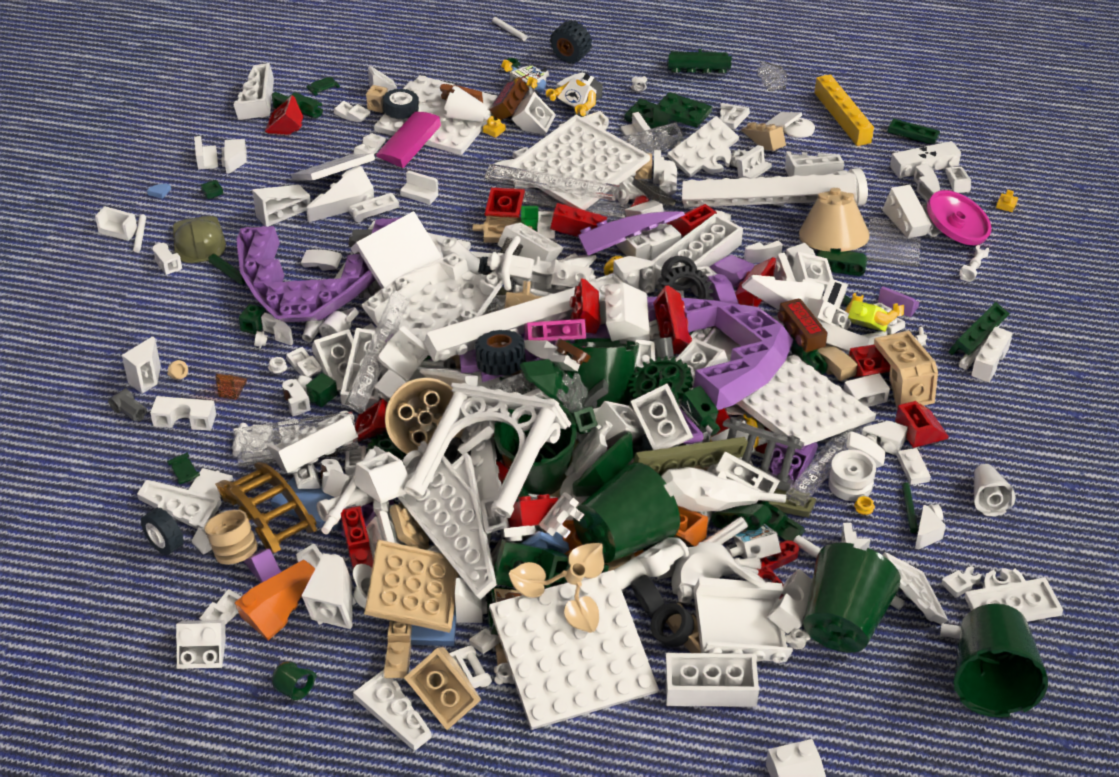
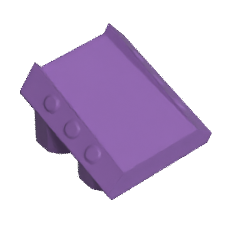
[710,255,754,287]

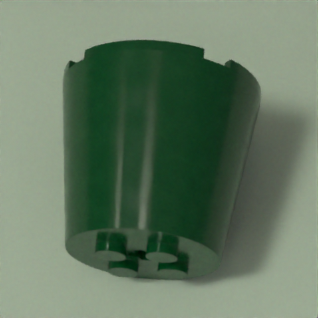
[564,338,639,409]
[494,398,577,495]
[573,462,680,563]
[803,543,901,653]
[954,603,1048,717]

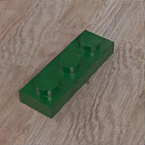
[888,118,940,145]

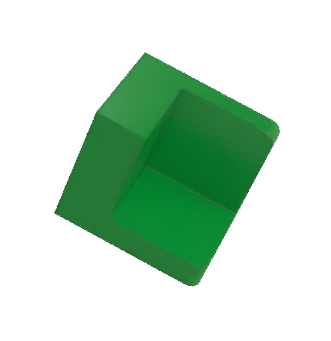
[521,206,538,232]

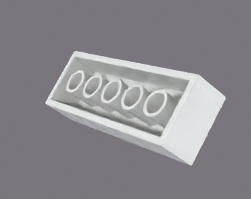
[652,214,743,285]

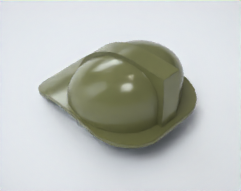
[173,216,226,263]

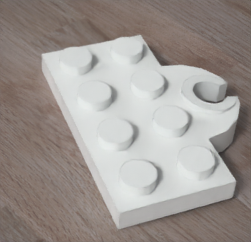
[667,116,739,177]
[964,568,1063,622]

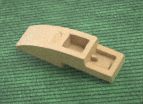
[384,620,412,678]

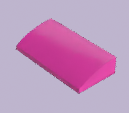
[376,112,441,168]

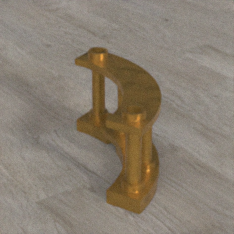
[215,462,317,554]

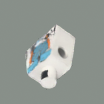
[727,524,781,558]

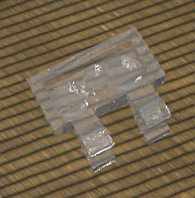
[556,373,588,411]

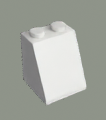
[578,401,645,448]
[302,553,352,629]

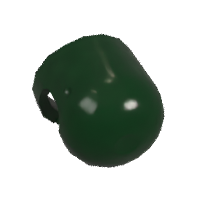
[271,661,317,701]

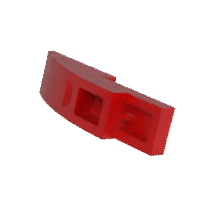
[341,506,373,570]

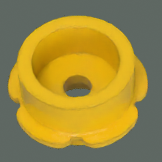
[854,496,875,515]

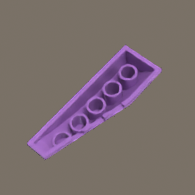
[578,211,685,256]

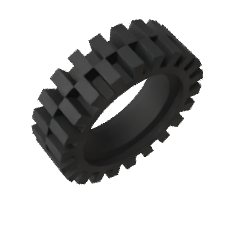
[654,266,713,300]

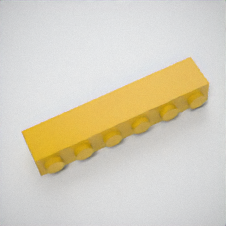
[814,74,874,146]

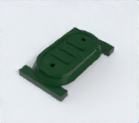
[306,77,340,96]
[167,452,200,484]

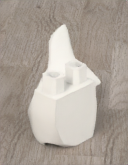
[672,542,767,604]

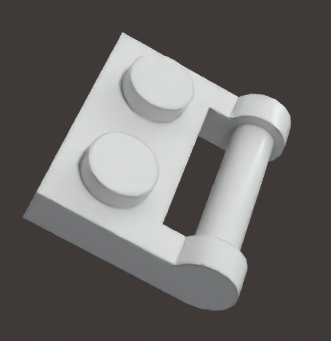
[449,646,492,688]

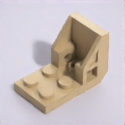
[874,330,938,408]

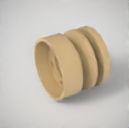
[204,510,258,565]

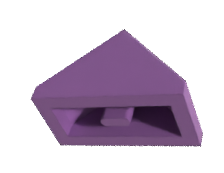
[244,549,281,583]

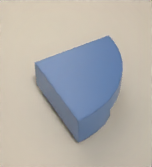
[147,184,171,199]

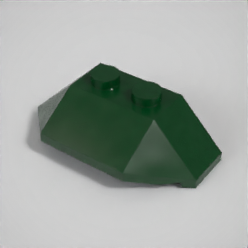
[520,359,577,411]
[572,431,633,497]

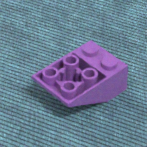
[769,442,818,491]

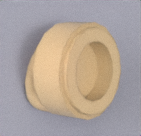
[167,360,188,380]

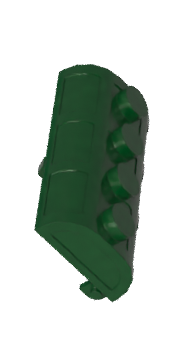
[667,49,732,74]

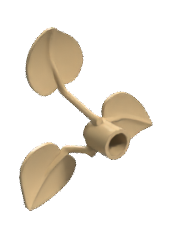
[509,543,604,633]

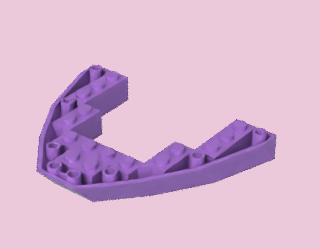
[236,217,402,322]
[647,297,793,410]

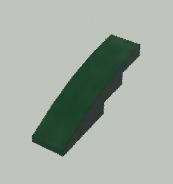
[756,500,806,541]

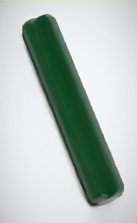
[208,254,246,285]

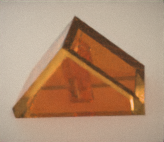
[215,373,247,400]

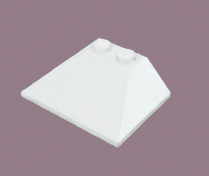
[420,368,515,392]

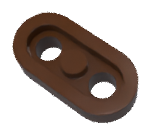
[555,338,591,365]

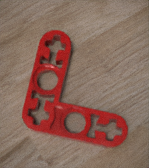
[757,541,799,600]

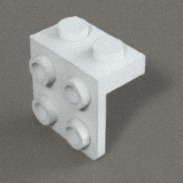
[377,325,429,382]

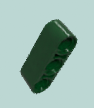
[816,248,868,276]
[711,504,772,531]

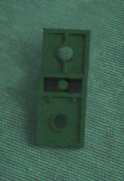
[624,92,712,134]
[494,540,609,589]

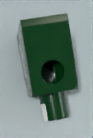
[680,386,720,436]

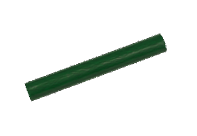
[902,482,918,533]

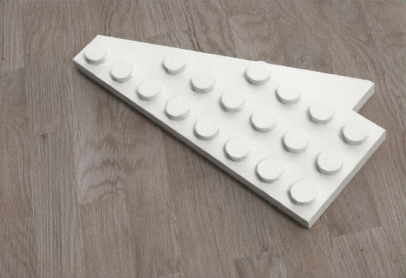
[397,452,497,599]

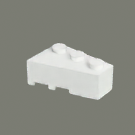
[785,151,844,177]
[252,185,311,227]
[882,185,931,238]

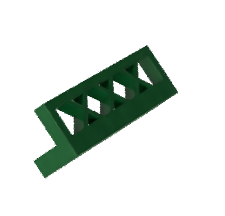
[948,302,1010,356]

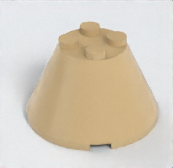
[799,188,870,252]
[385,378,464,454]

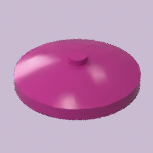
[927,190,991,245]

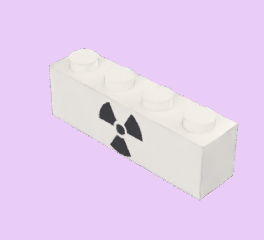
[890,141,961,178]

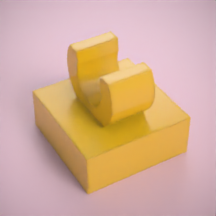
[483,116,506,138]
[996,189,1018,213]

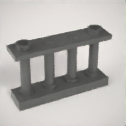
[715,417,805,492]

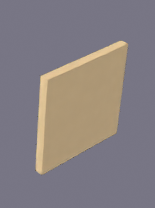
[364,539,459,633]

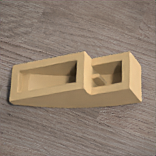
[818,344,858,381]

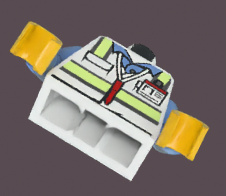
[501,60,549,97]

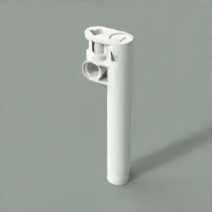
[614,537,689,590]

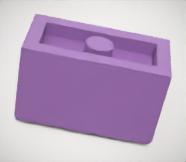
[878,286,919,317]

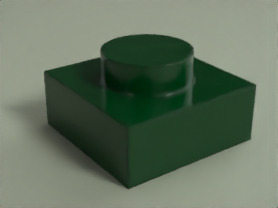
[201,180,224,199]

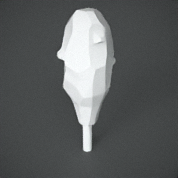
[661,467,786,512]

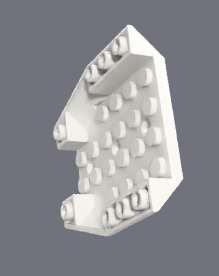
[362,253,503,355]

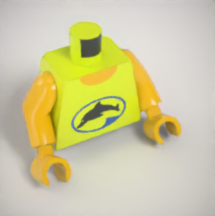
[845,293,904,332]

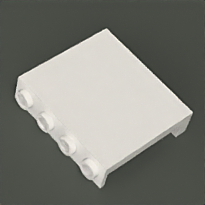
[351,211,442,289]
[693,577,793,663]

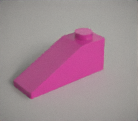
[524,319,586,342]

